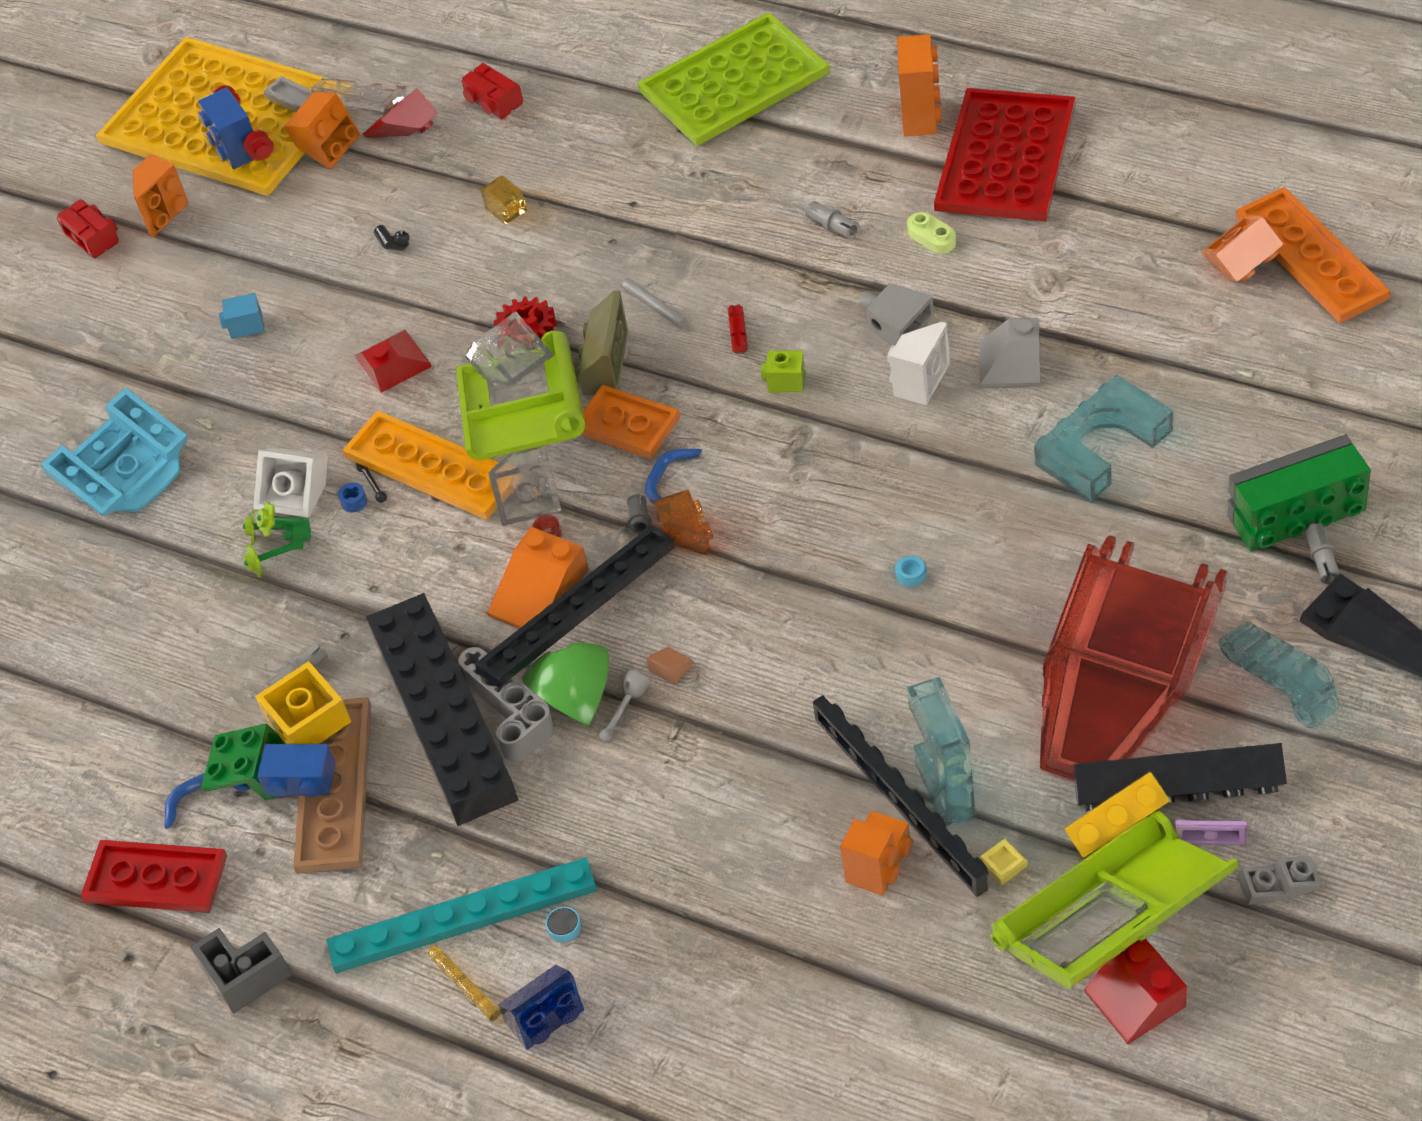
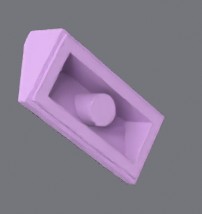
[1175,820,1247,845]

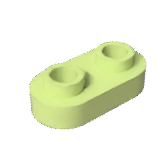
[907,212,956,254]

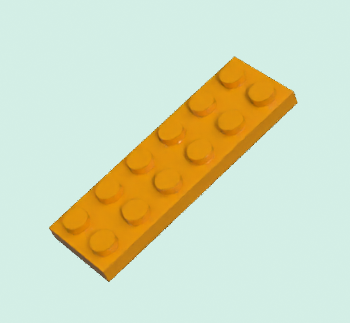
[342,410,521,520]

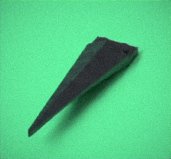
[1299,573,1422,678]

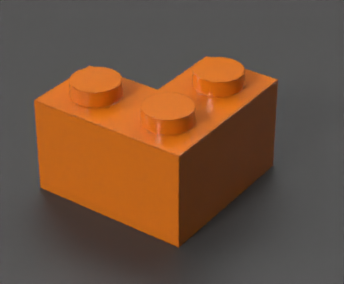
[840,810,913,896]

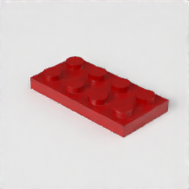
[81,840,227,913]

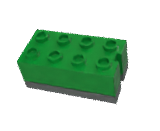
[1227,434,1371,552]

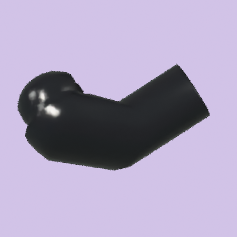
[373,225,410,250]

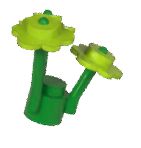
[242,502,311,578]

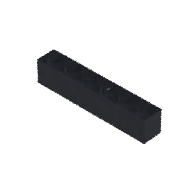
[1073,743,1287,812]

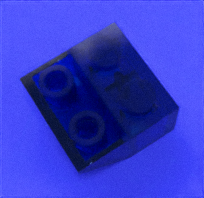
[498,964,584,1050]

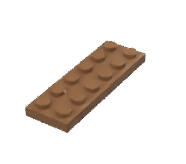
[293,697,371,874]

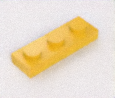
[1063,772,1170,858]

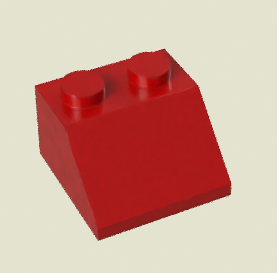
[1084,938,1187,1044]

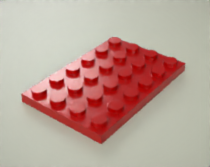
[934,88,1076,222]

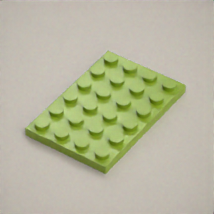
[637,12,830,147]

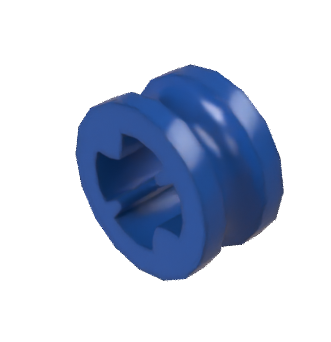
[338,483,367,513]

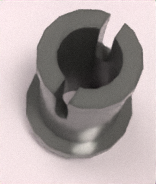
[627,494,652,533]

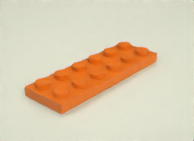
[1236,187,1390,324]

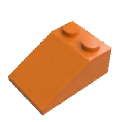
[487,527,589,629]

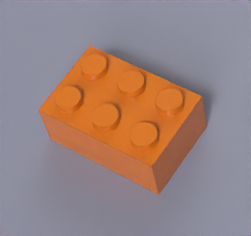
[897,34,942,137]

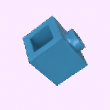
[219,293,265,339]

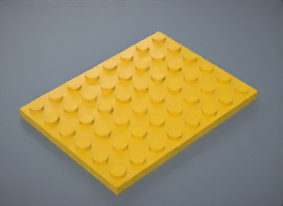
[96,37,355,196]

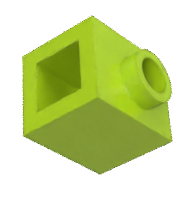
[761,350,806,393]

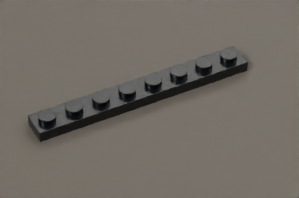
[475,525,675,688]
[812,695,989,897]

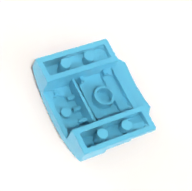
[41,388,188,516]

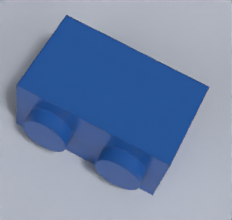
[258,744,336,797]

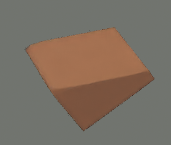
[647,647,694,685]

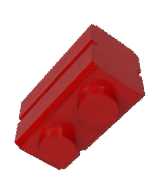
[461,63,523,119]
[56,199,119,259]

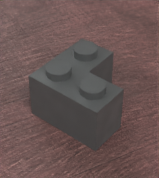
[190,928,292,1014]

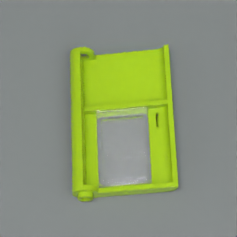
[456,330,585,460]
[990,810,1238,989]

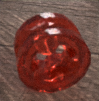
[532,515,562,538]

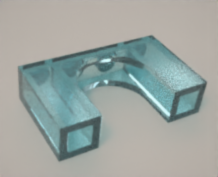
[1034,375,1173,502]
[907,677,976,826]

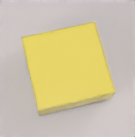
[979,838,1028,886]

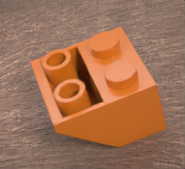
[284,92,360,169]
[132,154,189,237]

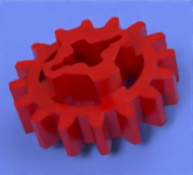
[493,296,557,351]

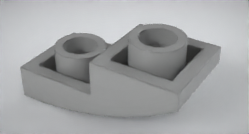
[1237,856,1322,905]

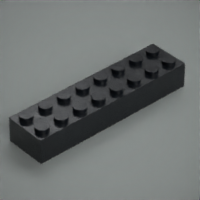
[366,593,518,826]

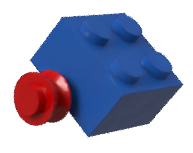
[198,85,274,170]

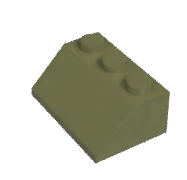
[575,291,629,395]

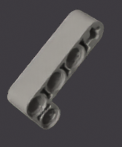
[458,647,555,762]

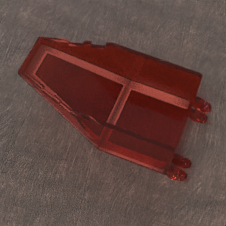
[1040,535,1228,781]

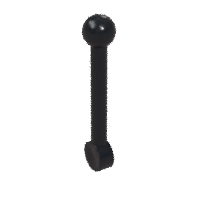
[356,463,387,503]

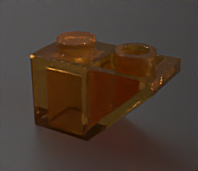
[654,489,713,555]

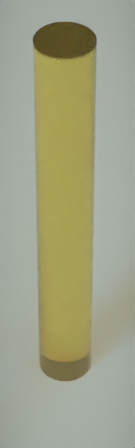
[427,945,501,1021]

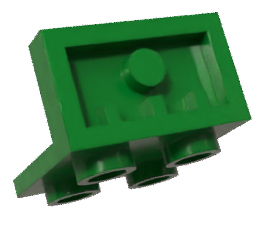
[201,723,285,800]

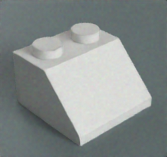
[887,322,950,405]
[253,447,328,518]

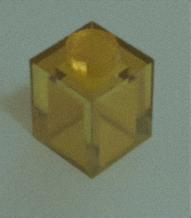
[480,175,527,225]

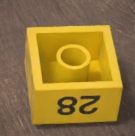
[255,661,351,744]

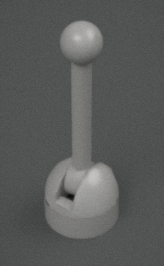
[600,670,650,742]

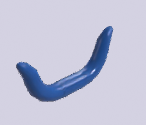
[645,449,702,513]
[164,773,250,829]

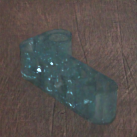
[1219,621,1339,729]

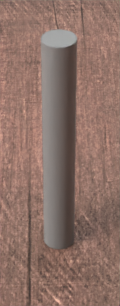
[622,278,687,328]

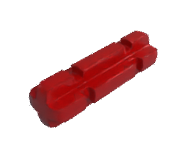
[728,304,748,354]

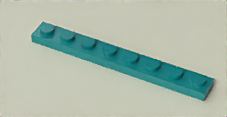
[326,857,597,974]

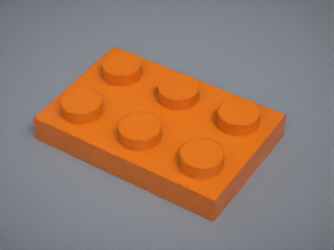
[581,384,680,460]

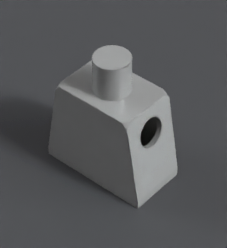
[860,284,934,346]

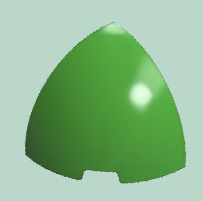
[521,643,609,726]

